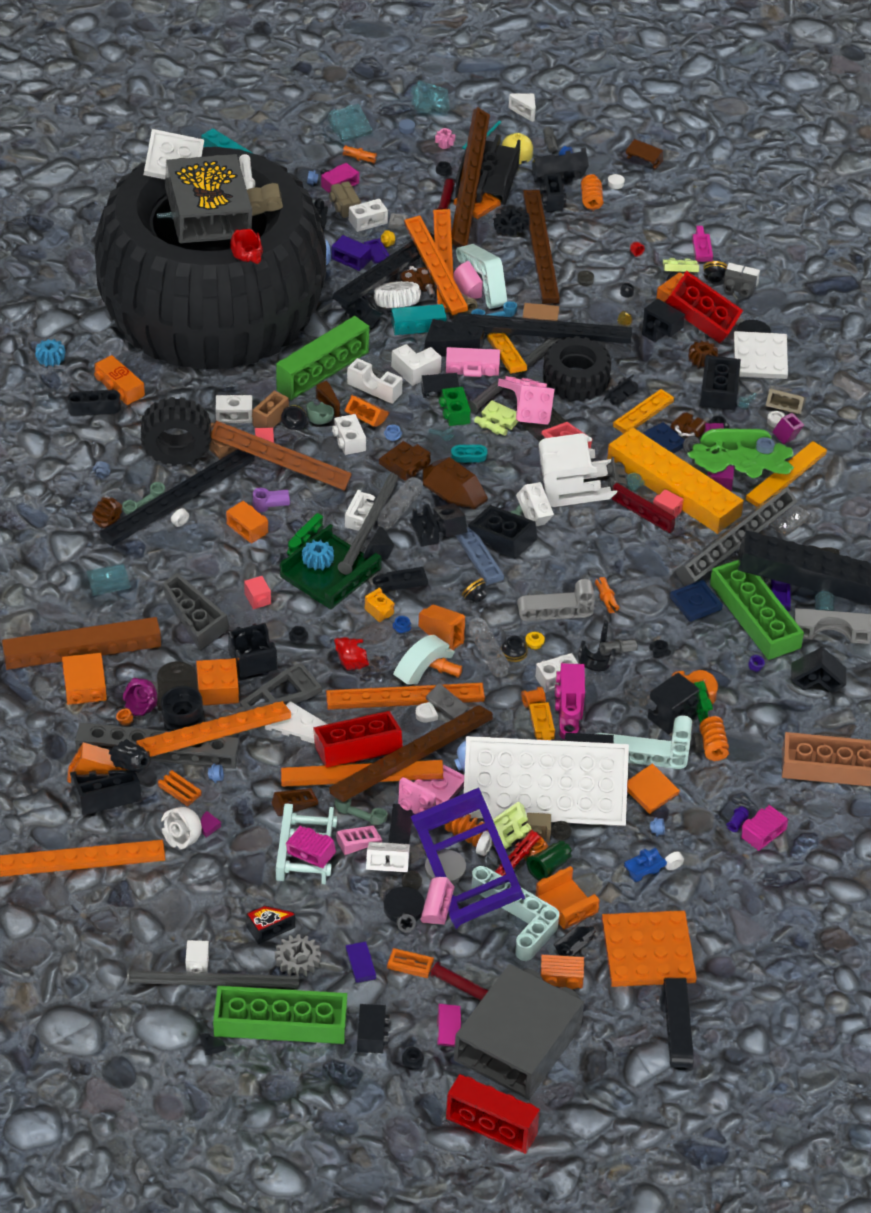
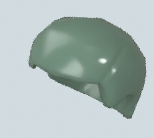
[306,401,334,425]

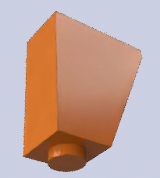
[418,604,465,650]
[67,742,126,783]

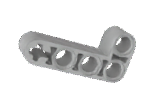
[517,579,595,621]

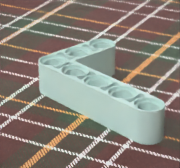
[456,244,507,309]
[595,716,692,769]
[472,866,559,961]

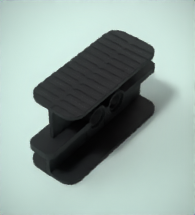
[455,134,521,205]

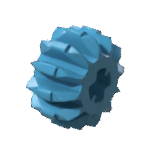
[35,339,66,367]
[302,540,334,571]

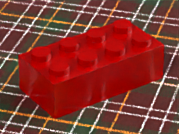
[665,270,743,344]
[313,711,403,768]
[446,1074,540,1154]

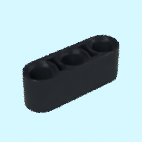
[67,390,121,416]

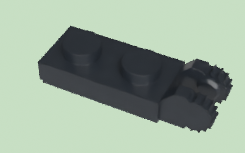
[372,566,428,594]

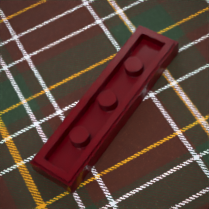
[611,483,676,533]

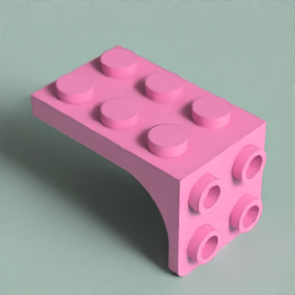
[498,376,555,424]
[398,765,464,814]

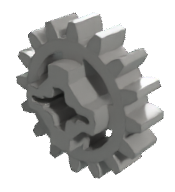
[275,934,321,977]

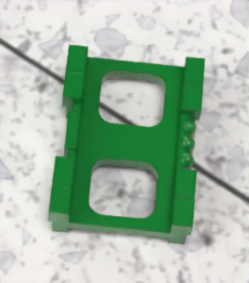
[694,681,713,723]

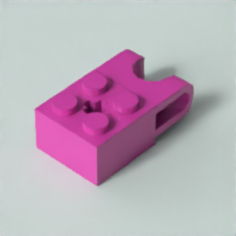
[555,663,585,739]

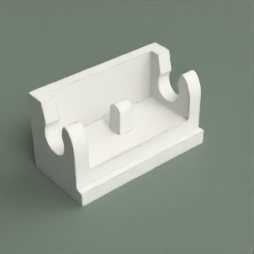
[345,490,375,531]

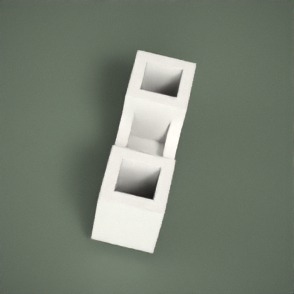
[347,358,402,404]

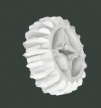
[374,281,421,308]

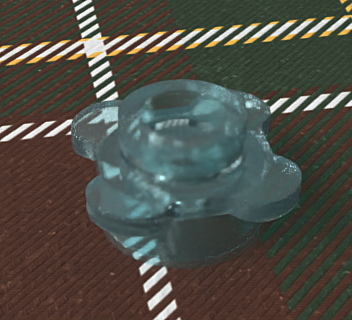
[627,473,645,491]

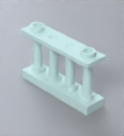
[276,804,337,884]

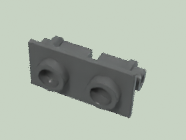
[606,457,628,491]

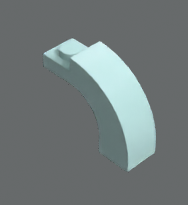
[393,635,455,685]

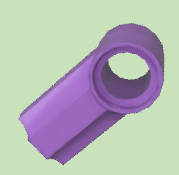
[252,488,290,513]

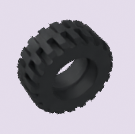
[543,336,611,401]
[141,397,211,466]

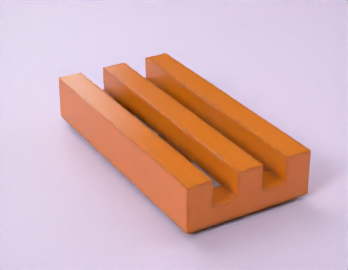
[158,770,202,807]
[387,948,434,978]

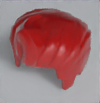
[230,229,263,264]
[334,637,369,670]

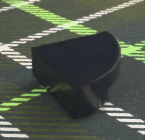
[199,1033,226,1056]

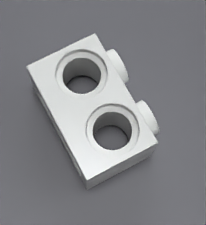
[349,199,388,232]
[332,414,366,455]
[516,482,554,526]
[535,653,578,693]
[366,842,410,872]

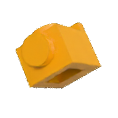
[365,588,394,622]

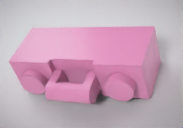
[446,347,500,377]

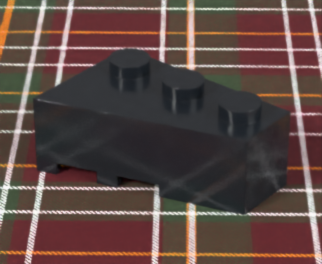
[531,147,589,183]
[424,319,484,357]
[70,770,142,815]

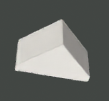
[508,94,536,122]

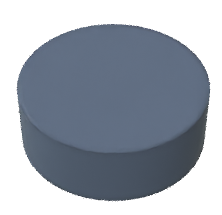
[399,119,415,134]
[756,437,775,454]

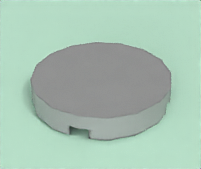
[425,849,466,885]

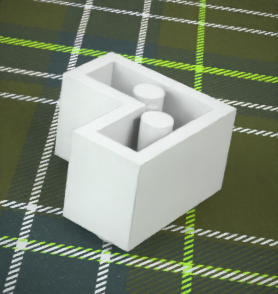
[391,344,441,386]

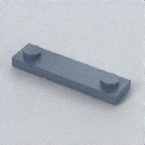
[455,527,504,585]

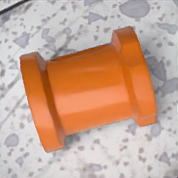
[521,686,546,708]

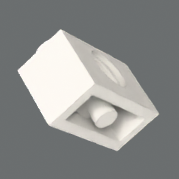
[216,395,252,423]

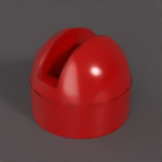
[630,242,645,257]

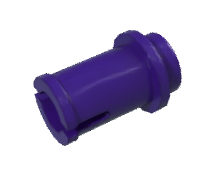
[726,806,749,832]

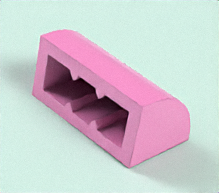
[453,261,483,299]
[420,877,455,925]

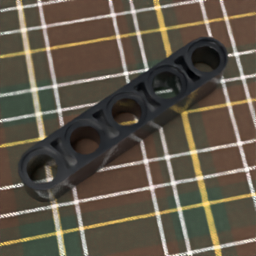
[664,978,694,1068]

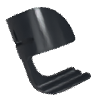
[578,620,616,672]

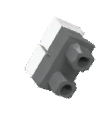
[723,263,760,298]

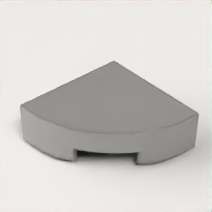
[388,213,408,229]

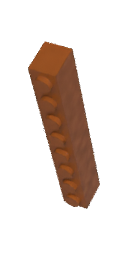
[2,617,161,670]

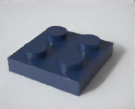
[643,422,685,454]
[670,580,723,622]

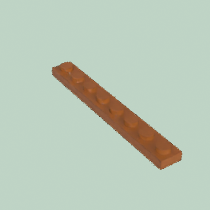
[211,421,352,491]

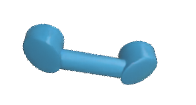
[471,301,517,317]

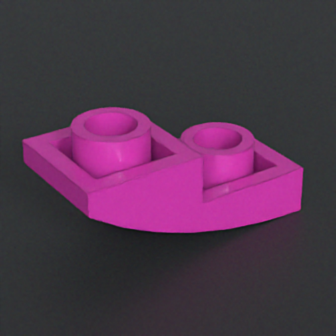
[437,1004,461,1047]

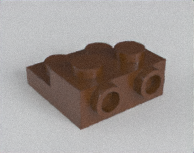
[379,441,431,481]

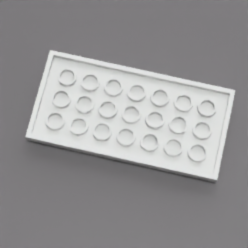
[464,736,629,826]

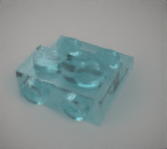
[411,80,450,114]
[328,104,372,142]

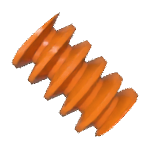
[581,174,603,210]
[699,716,729,761]
[445,814,489,847]

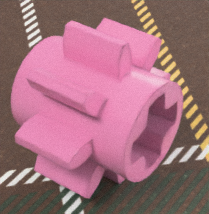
[435,128,455,149]

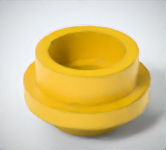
[381,230,395,247]
[525,632,545,650]

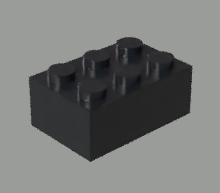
[700,355,741,410]

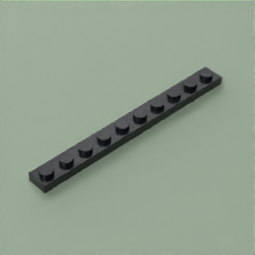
[332,232,435,307]
[456,313,632,344]
[100,449,255,547]

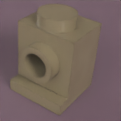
[522,813,551,843]

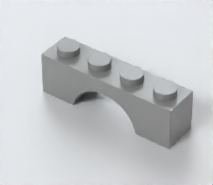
[793,608,871,644]

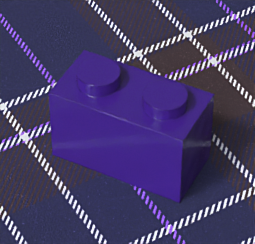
[331,235,371,271]

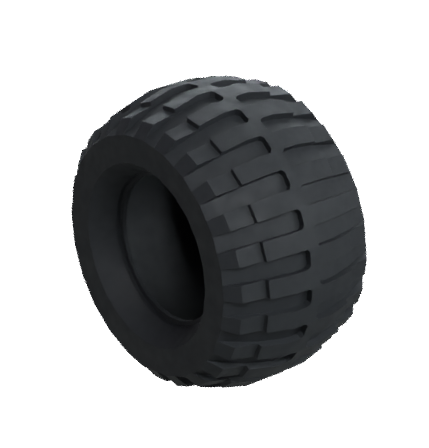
[94,147,326,370]

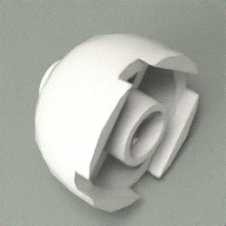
[161,807,202,849]

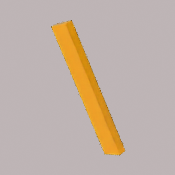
[745,441,827,507]

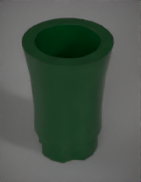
[526,840,572,881]

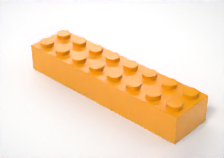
[607,427,744,534]

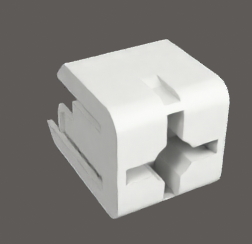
[539,433,617,507]

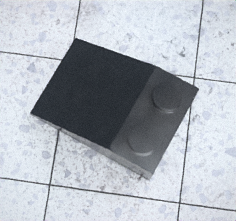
[468,505,537,559]

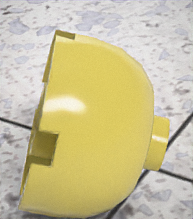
[501,133,533,164]

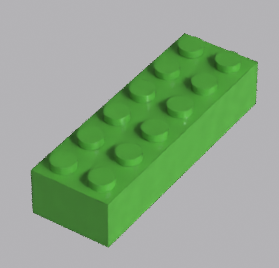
[276,316,369,401]
[710,560,804,660]
[213,986,348,1044]

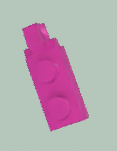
[692,226,713,262]

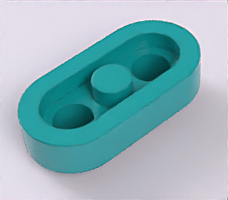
[451,445,488,463]

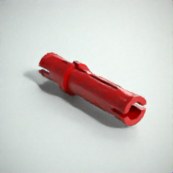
[495,830,541,876]

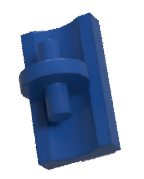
[624,848,667,882]

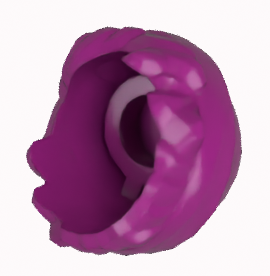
[123,678,158,716]

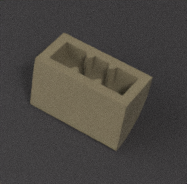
[765,388,807,414]

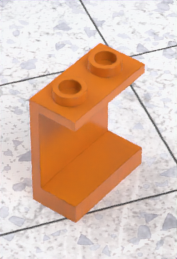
[62,653,107,705]
[536,866,600,930]

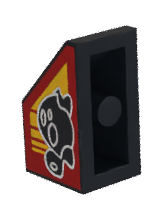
[246,906,295,944]

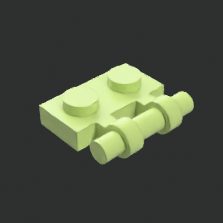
[663,258,699,272]
[474,400,519,436]
[493,802,532,849]

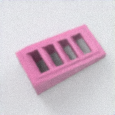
[336,826,382,855]

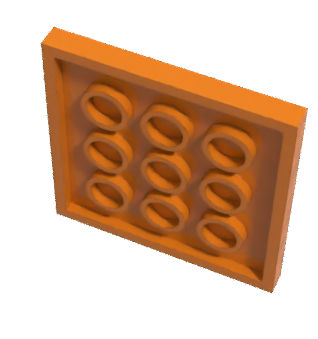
[601,910,697,987]

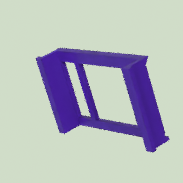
[411,787,525,930]

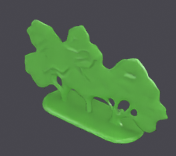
[687,429,794,479]

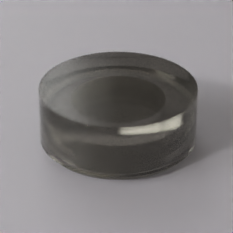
[577,271,594,286]
[692,733,703,753]

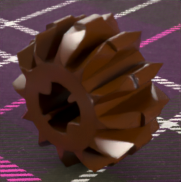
[688,340,718,368]
[92,496,123,528]

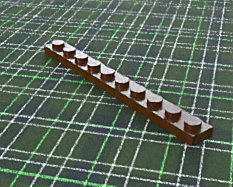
[451,107,490,247]
[523,189,560,304]
[329,705,493,802]

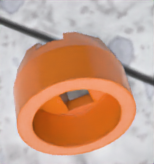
[116,708,133,726]

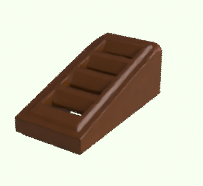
[316,381,340,418]
[272,788,319,816]

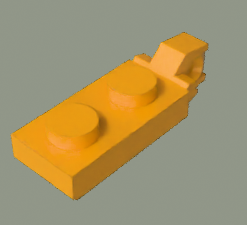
[529,702,555,741]

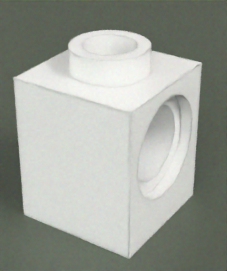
[186,940,209,973]

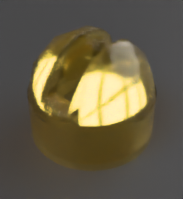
[617,311,632,326]

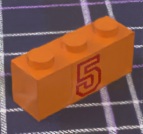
[94,355,145,405]

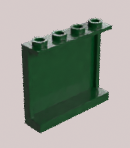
[280,524,382,610]

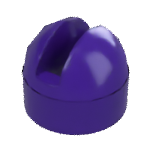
[748,655,765,672]

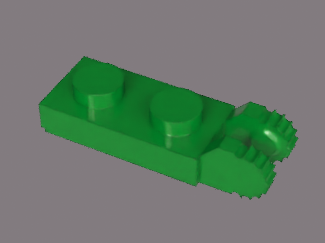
[287,513,323,556]

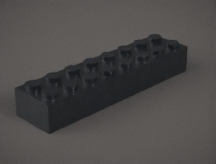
[738,530,871,605]

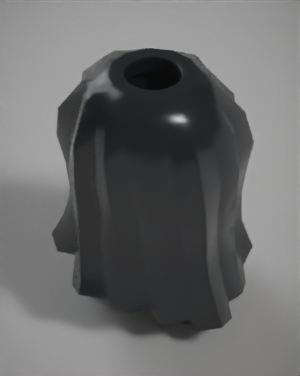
[109,739,151,773]

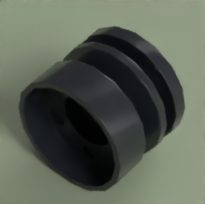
[161,686,205,731]

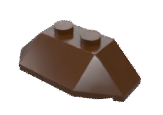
[423,457,488,509]

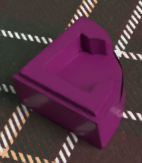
[201,811,221,838]

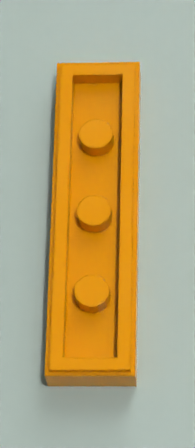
[487,333,527,374]
[613,389,674,434]

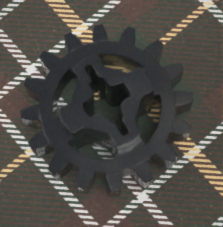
[493,206,530,237]

